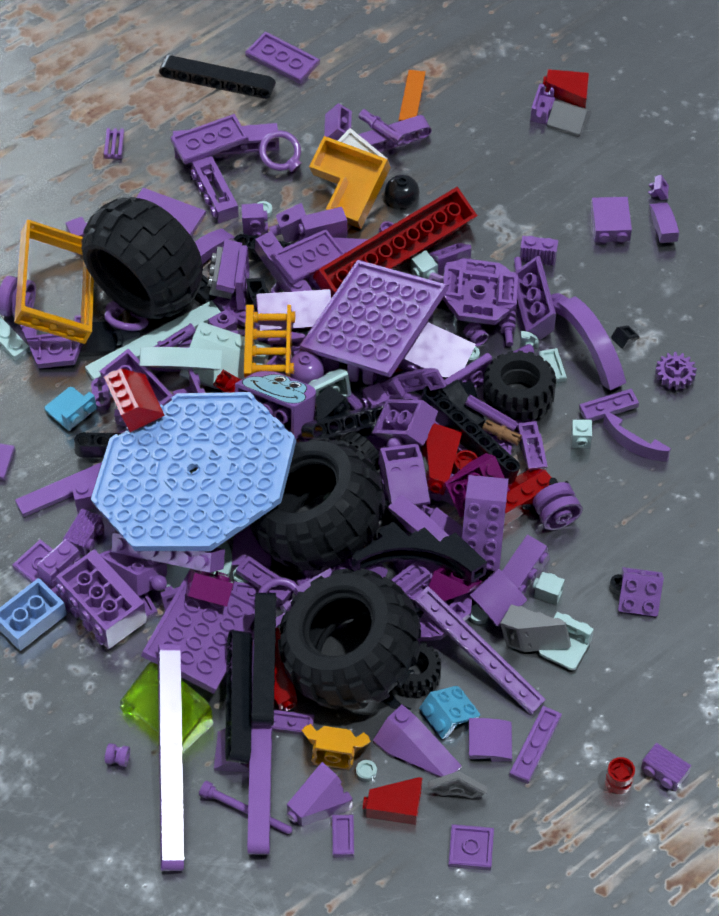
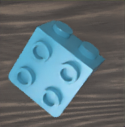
[45,387,97,431]
[419,686,480,739]

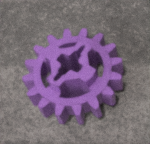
[655,352,697,390]

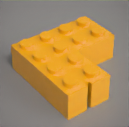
[309,136,391,229]

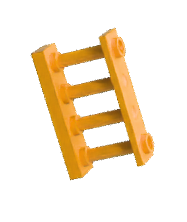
[244,305,296,378]

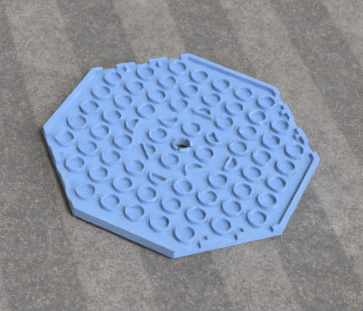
[91,392,296,551]

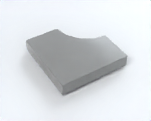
[428,771,487,799]

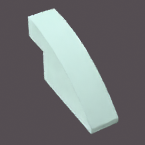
[139,347,222,371]

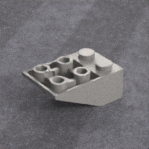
[501,604,571,652]

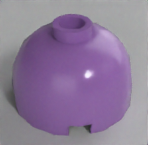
[291,351,325,384]

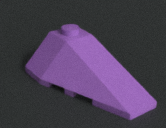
[373,704,462,777]

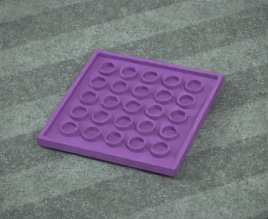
[300,260,448,377]

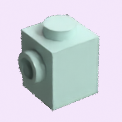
[411,250,438,279]
[571,420,592,449]
[532,572,565,605]

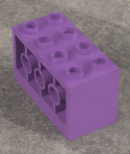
[462,475,508,571]
[56,549,147,650]

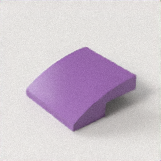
[469,568,527,626]
[469,718,512,762]

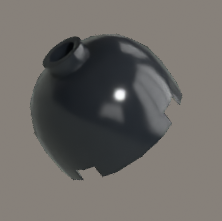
[384,174,420,210]

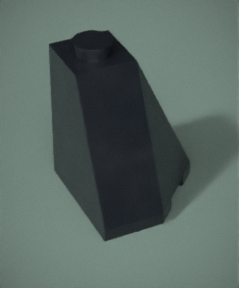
[442,379,485,428]

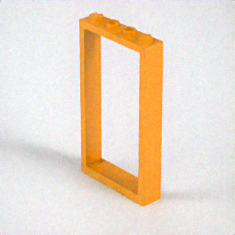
[14,219,94,344]

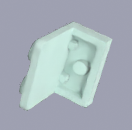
[539,612,594,671]

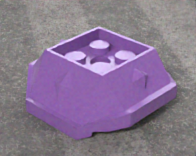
[442,258,518,325]
[391,561,472,641]

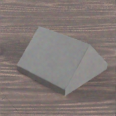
[547,100,591,136]

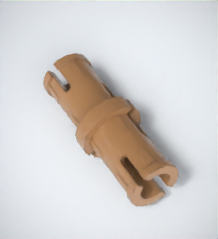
[482,419,522,446]

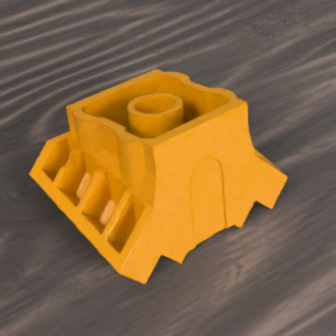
[301,724,371,770]

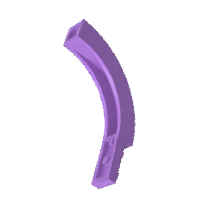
[551,293,626,390]

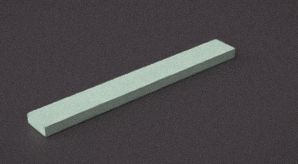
[85,300,221,380]

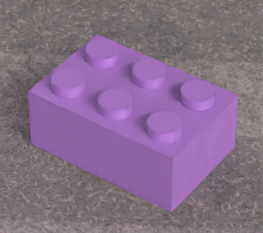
[372,399,438,445]

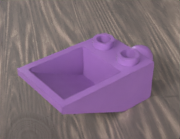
[378,437,430,506]
[99,549,167,596]

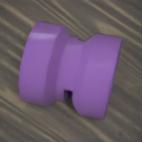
[463,322,489,347]
[105,743,130,767]

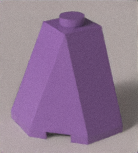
[287,762,353,827]

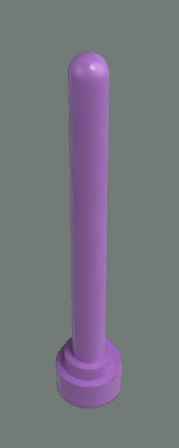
[199,780,292,834]

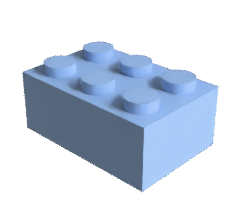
[0,578,67,651]

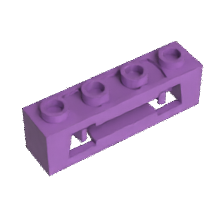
[191,156,239,223]

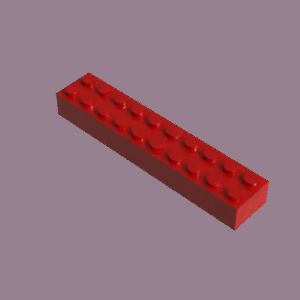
[312,186,478,298]

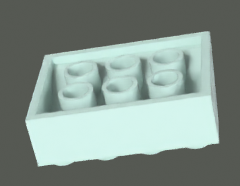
[179,321,270,392]

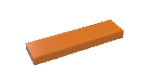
[399,70,426,121]

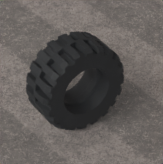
[483,350,556,421]

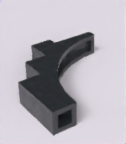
[352,522,487,584]

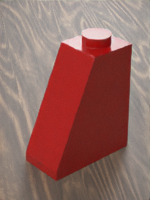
[543,69,589,108]
[362,777,423,825]

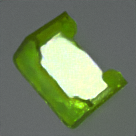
[120,662,213,753]

